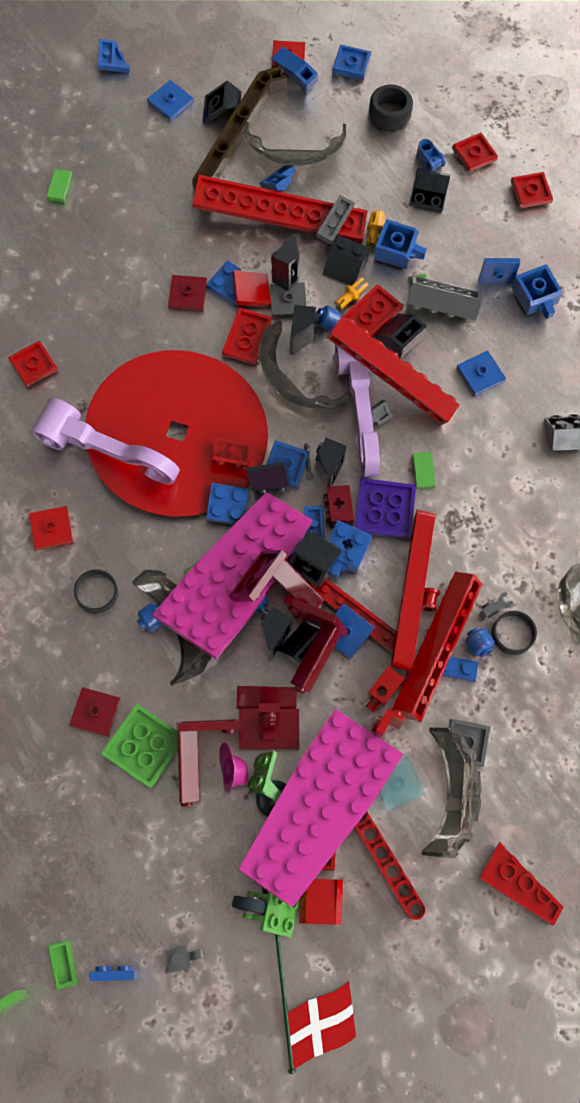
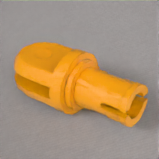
[366,210,385,247]
[334,278,368,310]

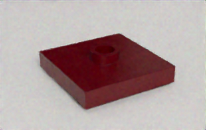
[168,275,207,311]
[69,687,121,737]

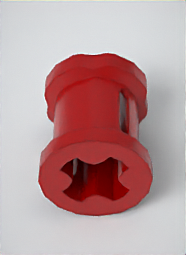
[422,588,440,612]

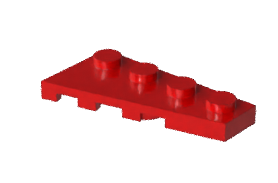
[478,842,564,926]

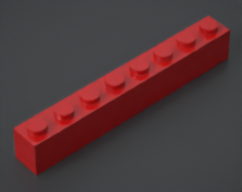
[326,315,460,425]
[392,571,483,722]

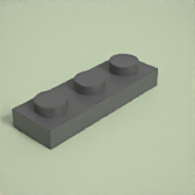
[316,195,355,245]

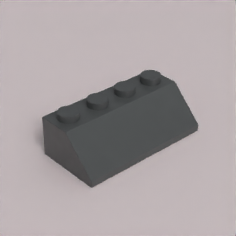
[407,275,482,322]

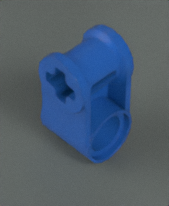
[416,139,446,171]

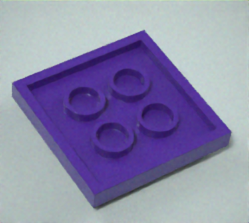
[355,478,416,540]

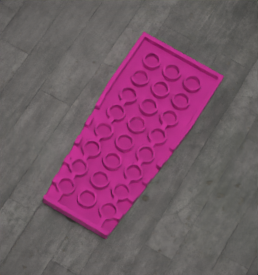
[153,492,312,660]
[239,709,404,908]

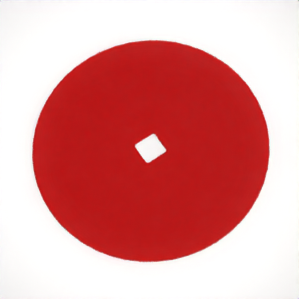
[85,350,268,517]

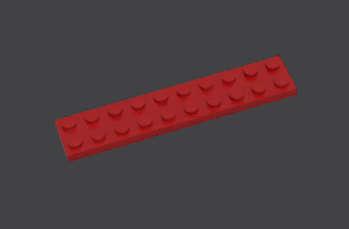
[192,175,368,243]

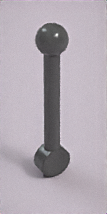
[304,442,313,479]

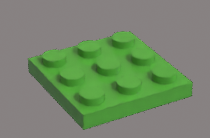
[101,704,178,789]

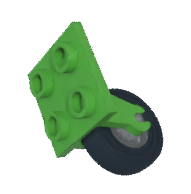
[248,751,286,817]
[232,891,299,938]

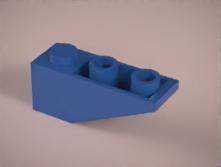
[271,47,318,93]

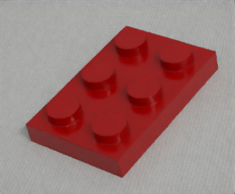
[344,284,404,337]
[222,307,273,365]

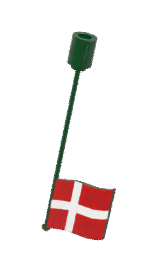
[261,887,356,1075]

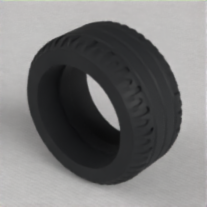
[369,84,413,130]

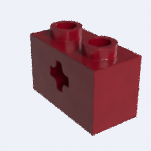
[323,485,354,529]

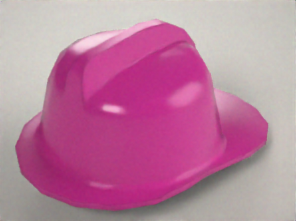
[219,742,248,792]

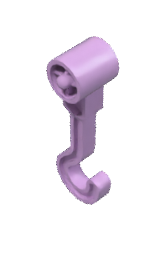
[332,344,380,477]
[31,398,180,485]

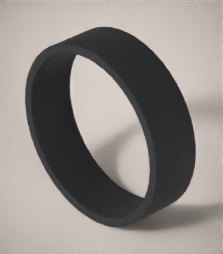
[74,569,118,613]
[492,611,537,655]

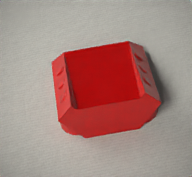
[299,879,343,925]

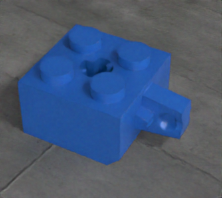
[374,219,427,269]
[511,264,562,319]
[328,520,373,579]

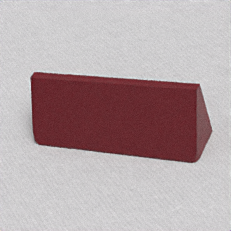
[236,686,297,709]

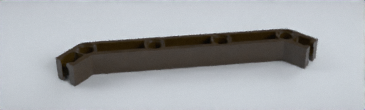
[192,66,287,211]

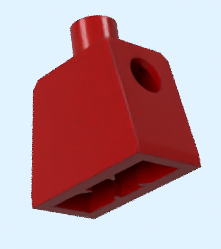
[364,666,404,713]

